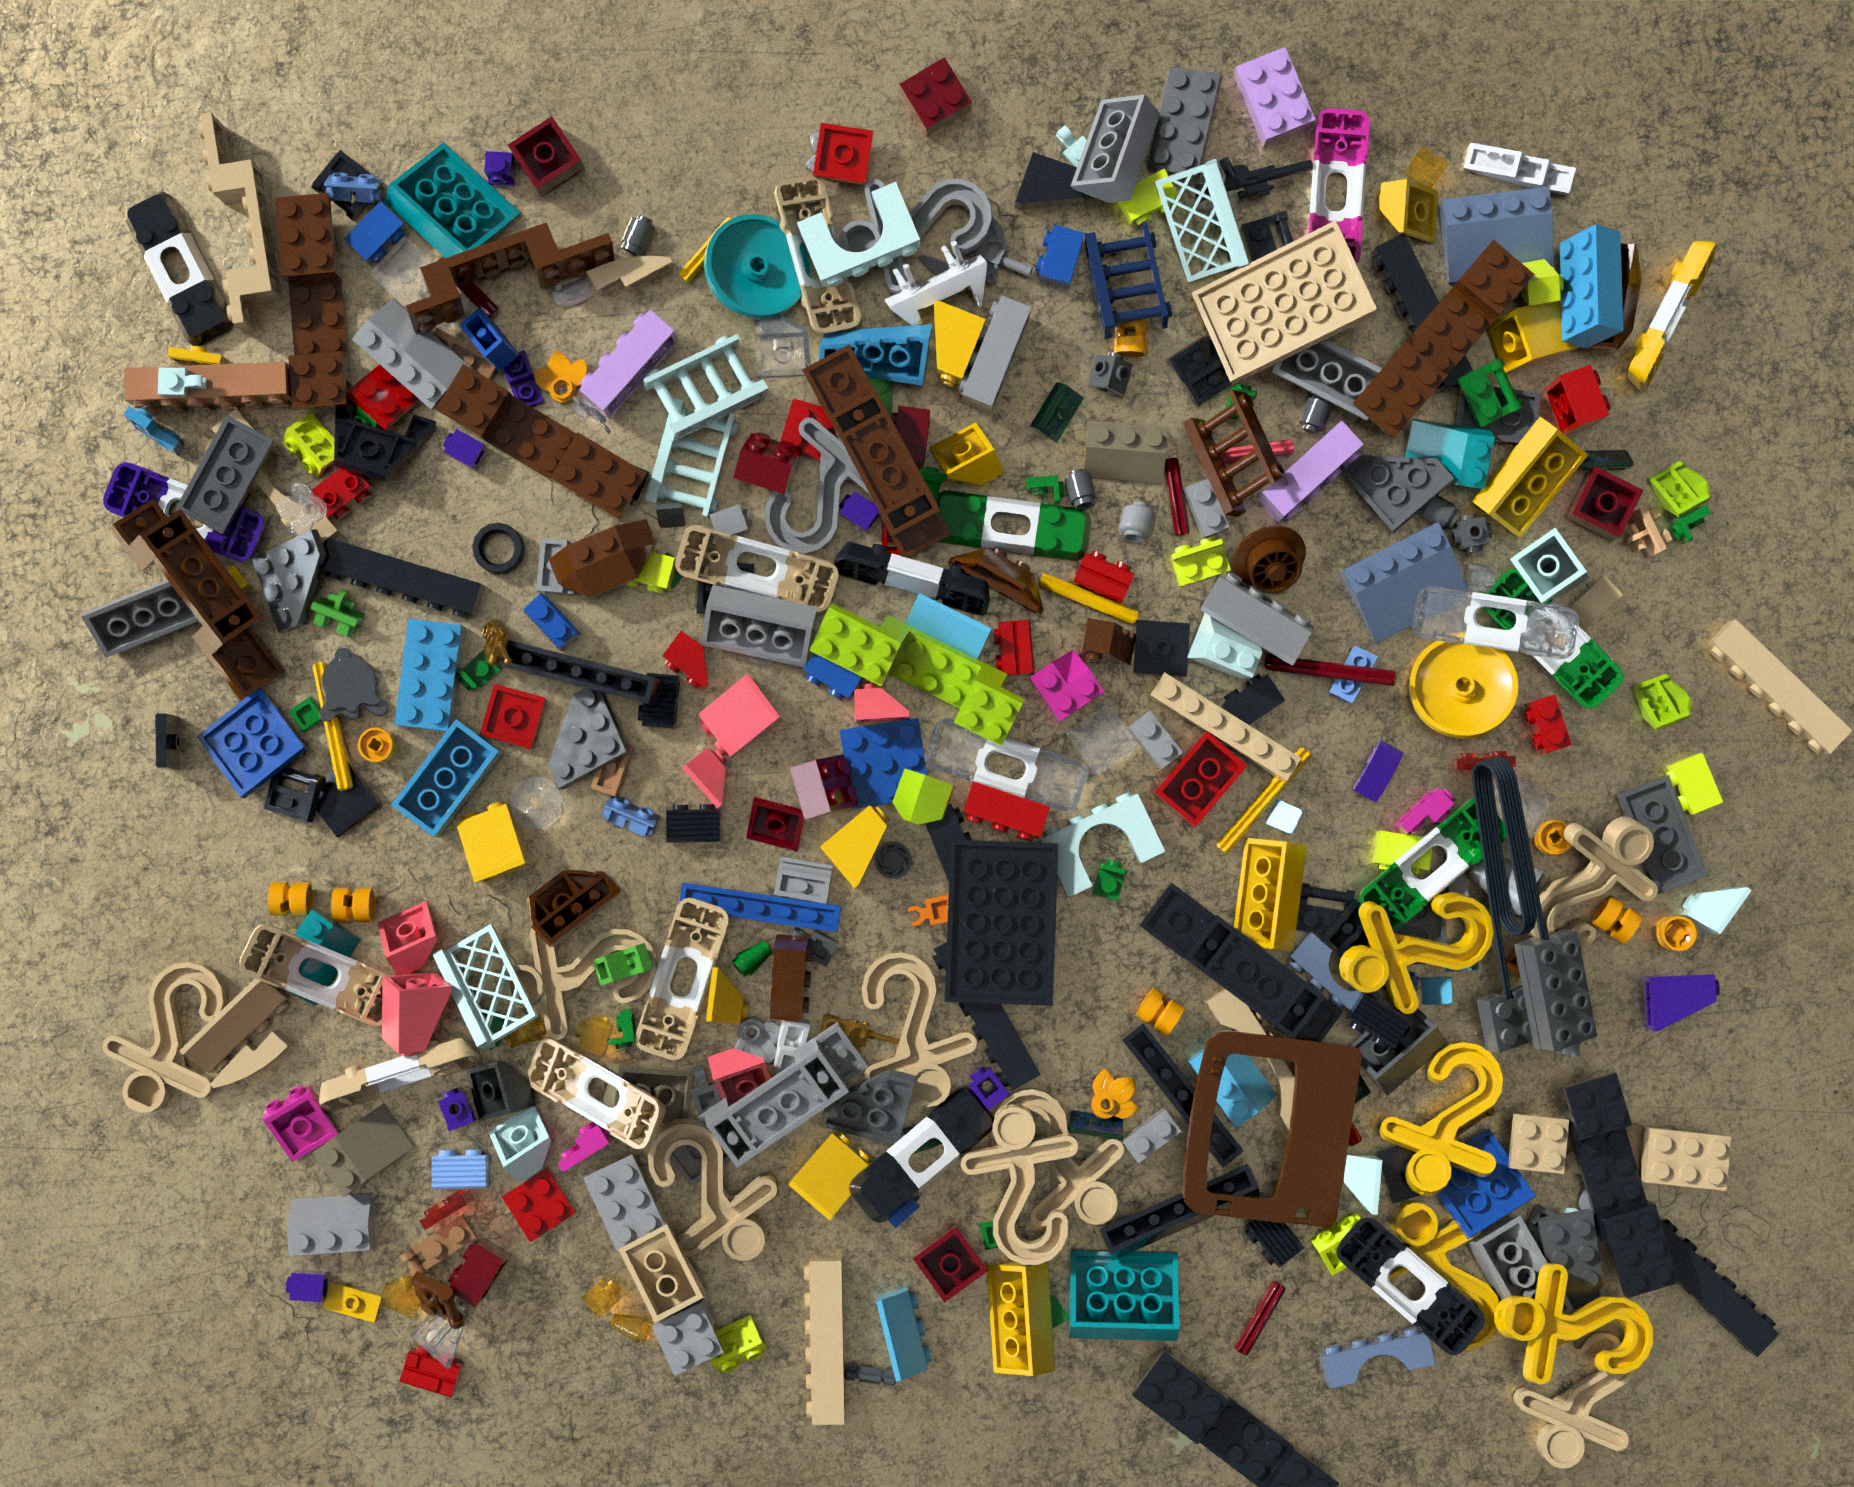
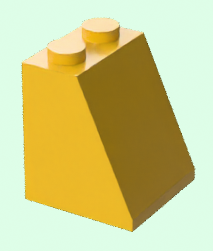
[934,300,986,389]
[1487,300,1580,374]
[456,801,532,883]
[820,805,888,888]
[788,1131,873,1220]

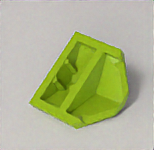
[1648,461,1710,517]
[1632,674,1692,730]
[892,768,955,825]

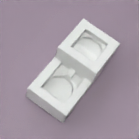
[773,1019,811,1074]

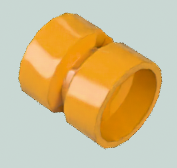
[1114,318,1149,357]
[358,727,399,764]
[1531,820,1571,855]
[268,882,313,917]
[331,888,375,923]
[1591,895,1643,944]
[1653,916,1697,951]
[1135,987,1185,1036]

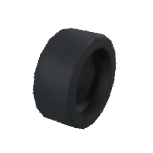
[472,523,525,575]

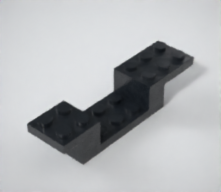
[1139,883,1343,1042]
[1562,1072,1679,1299]
[1131,1350,1339,1487]

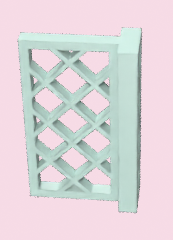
[1155,159,1249,282]
[433,924,538,1051]

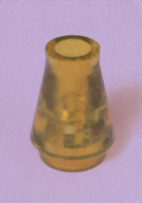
[504,1016,546,1048]
[610,1313,652,1343]

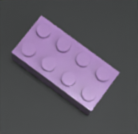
[579,310,678,419]
[1257,421,1363,523]

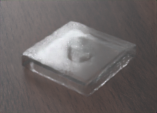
[369,235,434,309]
[1065,703,1139,777]

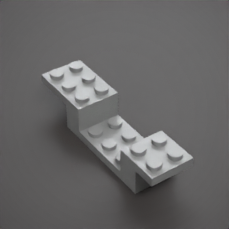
[670,1022,868,1187]
[583,1154,724,1376]

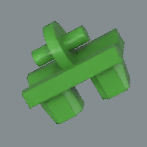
[311,589,365,637]

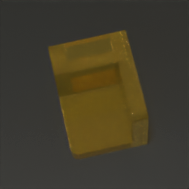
[1405,146,1448,188]

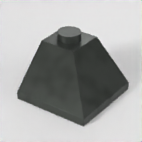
[465,1060,536,1121]

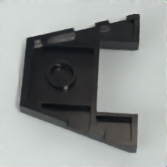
[334,397,436,482]

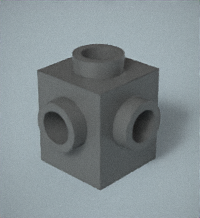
[1088,352,1133,395]
[1451,514,1492,554]

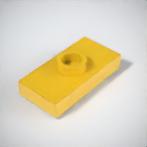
[167,346,227,365]
[323,1281,383,1323]

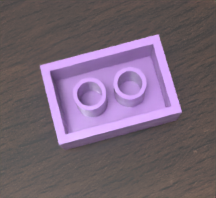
[1233,47,1316,147]

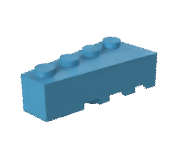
[818,324,932,386]

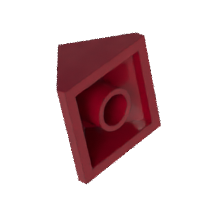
[746,797,806,851]

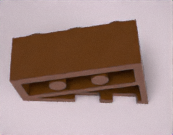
[1079,618,1136,666]
[770,934,813,1022]

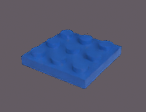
[197,688,307,799]
[840,718,928,809]
[1437,1128,1536,1240]

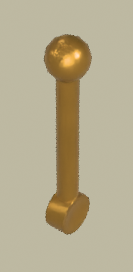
[1457,1107,1495,1138]

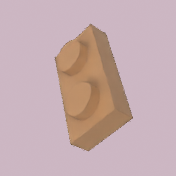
[590,744,634,797]

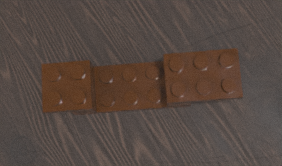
[275,193,352,410]
[406,222,615,333]
[1352,239,1535,439]
[802,344,951,558]
[435,364,647,520]
[109,499,284,701]

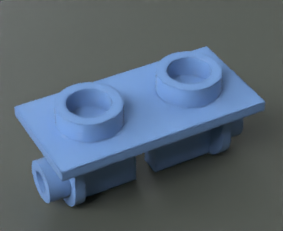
[324,172,382,203]
[1329,645,1378,704]
[602,796,660,837]

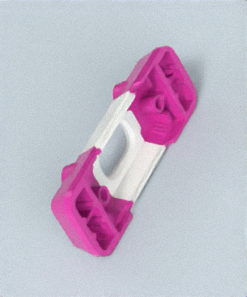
[1308,108,1370,264]

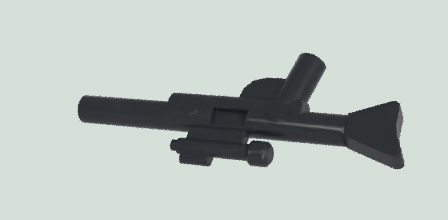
[1194,157,1313,204]

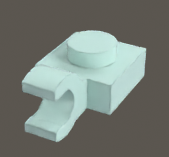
[1056,125,1087,167]
[158,367,207,396]

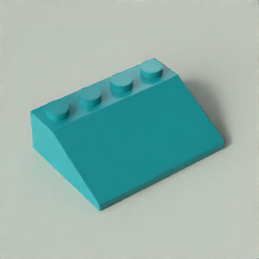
[384,142,520,258]
[1069,1250,1180,1341]

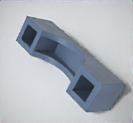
[1288,932,1393,1011]
[1319,1326,1435,1388]

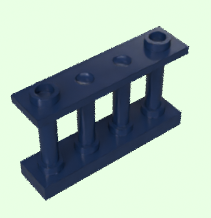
[1085,223,1172,339]

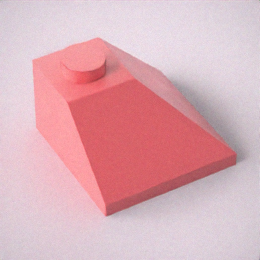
[854,683,910,723]
[682,748,728,810]
[378,901,437,975]
[708,1048,772,1104]

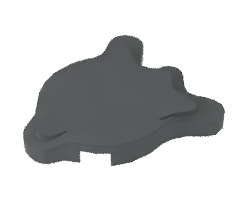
[319,648,387,722]

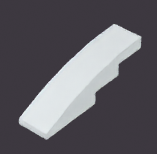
[1463,143,1577,196]

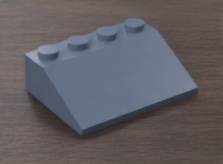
[1438,187,1554,284]
[1339,522,1470,644]

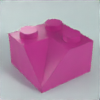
[1029,650,1104,723]

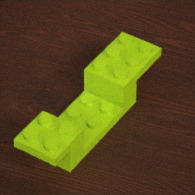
[809,603,1025,746]

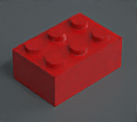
[1544,364,1610,436]
[1152,731,1247,828]
[963,781,1050,842]

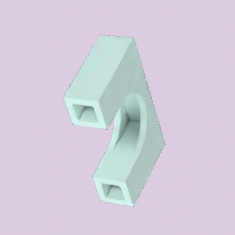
[797,182,921,287]
[1040,791,1165,897]

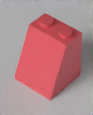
[698,674,783,758]
[382,972,452,1056]

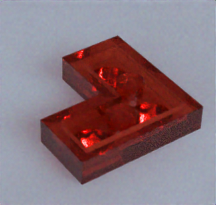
[1452,751,1516,771]
[420,1190,475,1230]

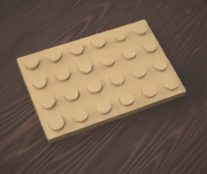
[1191,220,1379,385]

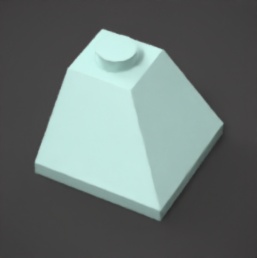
[1681,887,1752,934]
[488,1106,551,1184]
[1343,1153,1382,1215]

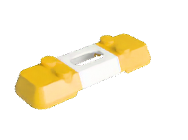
[1628,241,1717,393]

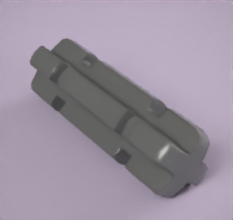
[844,1364,896,1386]

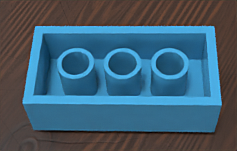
[1560,224,1623,348]
[394,618,466,732]
[391,719,503,838]

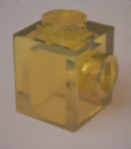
[576,1014,614,1056]
[381,1276,421,1318]
[581,1276,622,1318]

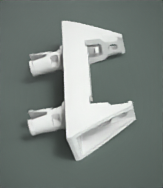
[885,241,987,326]

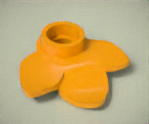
[534,350,587,403]
[1091,1069,1138,1119]

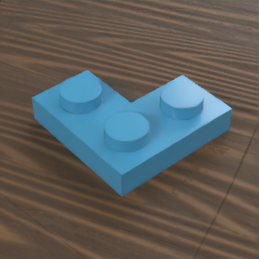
[123,406,184,456]

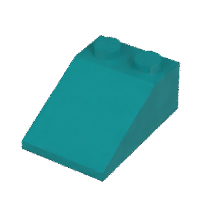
[1405,419,1495,489]

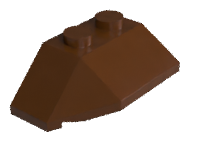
[1591,243,1642,349]
[549,519,656,598]
[948,547,1044,617]
[527,870,621,947]

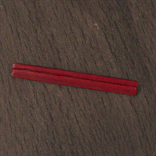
[1265,655,1397,686]

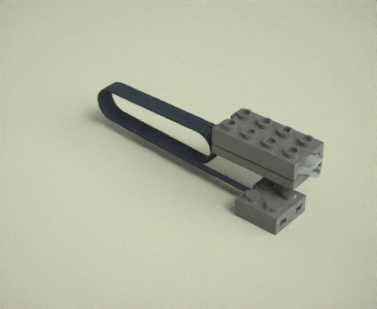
[1472,756,1597,1057]

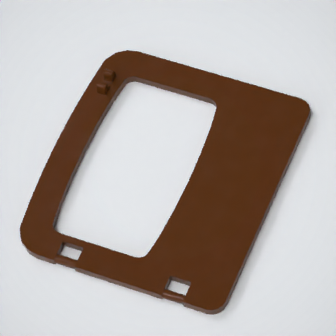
[1182,1030,1362,1228]

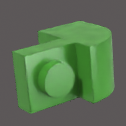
[592,943,653,986]

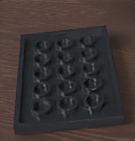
[945,840,1058,1006]

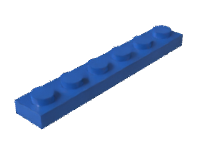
[679,883,841,933]

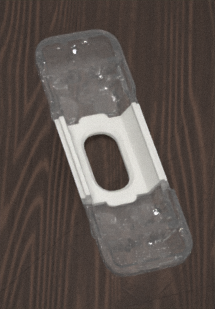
[1413,586,1579,660]
[925,718,1088,812]

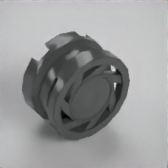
[875,842,912,879]

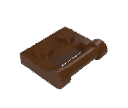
[411,1271,465,1329]

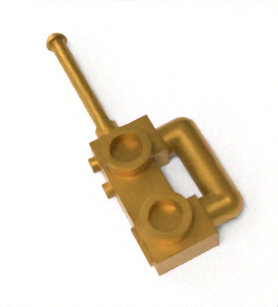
[482,619,512,666]
[819,1014,900,1053]

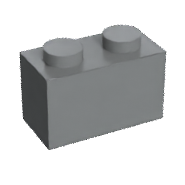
[1183,479,1230,540]
[1127,711,1183,770]
[1120,1108,1182,1164]

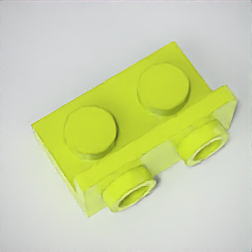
[283,412,335,479]
[1170,536,1231,587]
[1311,1213,1361,1276]
[710,1315,768,1373]

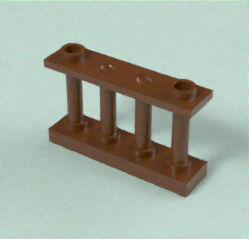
[1183,390,1288,517]

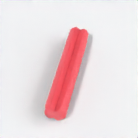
[1222,439,1295,464]

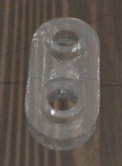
[1465,563,1495,593]

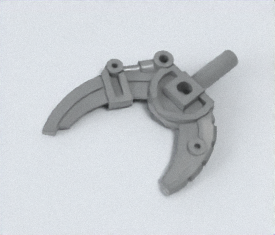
[918,209,1033,285]

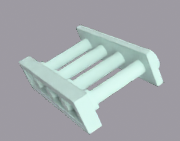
[642,334,768,442]
[645,398,740,520]

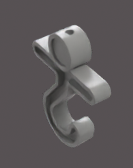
[839,179,993,295]
[764,418,870,554]

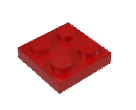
[813,123,873,185]
[347,364,421,430]
[780,398,837,462]
[479,684,547,749]
[502,1167,576,1242]

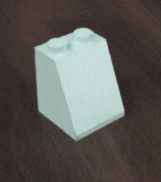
[1510,528,1589,603]
[1187,613,1262,678]

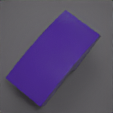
[503,350,545,408]
[1353,739,1404,803]

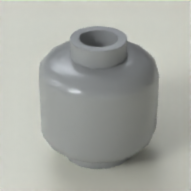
[1119,501,1156,543]

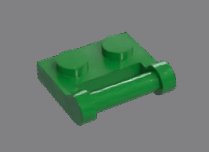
[1457,358,1524,427]

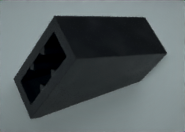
[1015,152,1091,209]

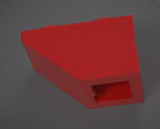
[662,631,710,690]

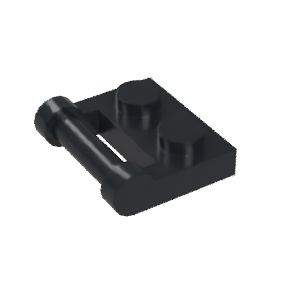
[311,150,383,221]
[1241,211,1293,262]
[264,765,326,823]
[1296,882,1355,934]

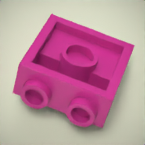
[1393,788,1456,834]
[263,1085,339,1162]
[557,1122,614,1172]

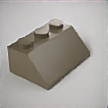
[1083,420,1168,484]

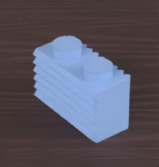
[431,1149,489,1189]

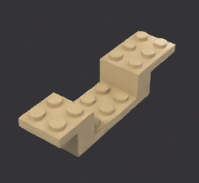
[198,112,283,333]
[1508,1113,1731,1191]

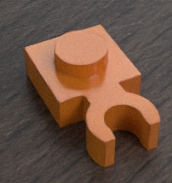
[908,894,948,926]

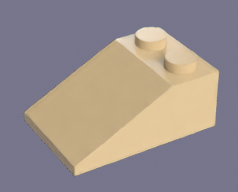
[618,1224,707,1323]

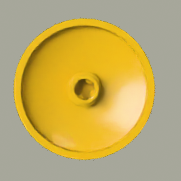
[1409,634,1518,739]

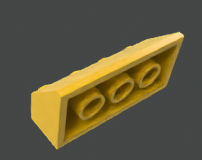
[1472,417,1588,538]
[1234,838,1307,952]
[987,1262,1055,1376]

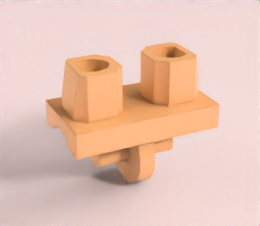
[1626,506,1673,558]

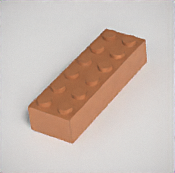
[124,362,292,413]

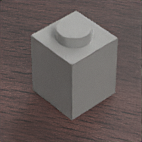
[709,504,752,536]

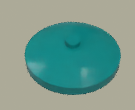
[704,214,810,319]

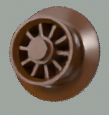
[1233,525,1306,594]

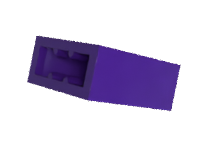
[1644,974,1720,1031]

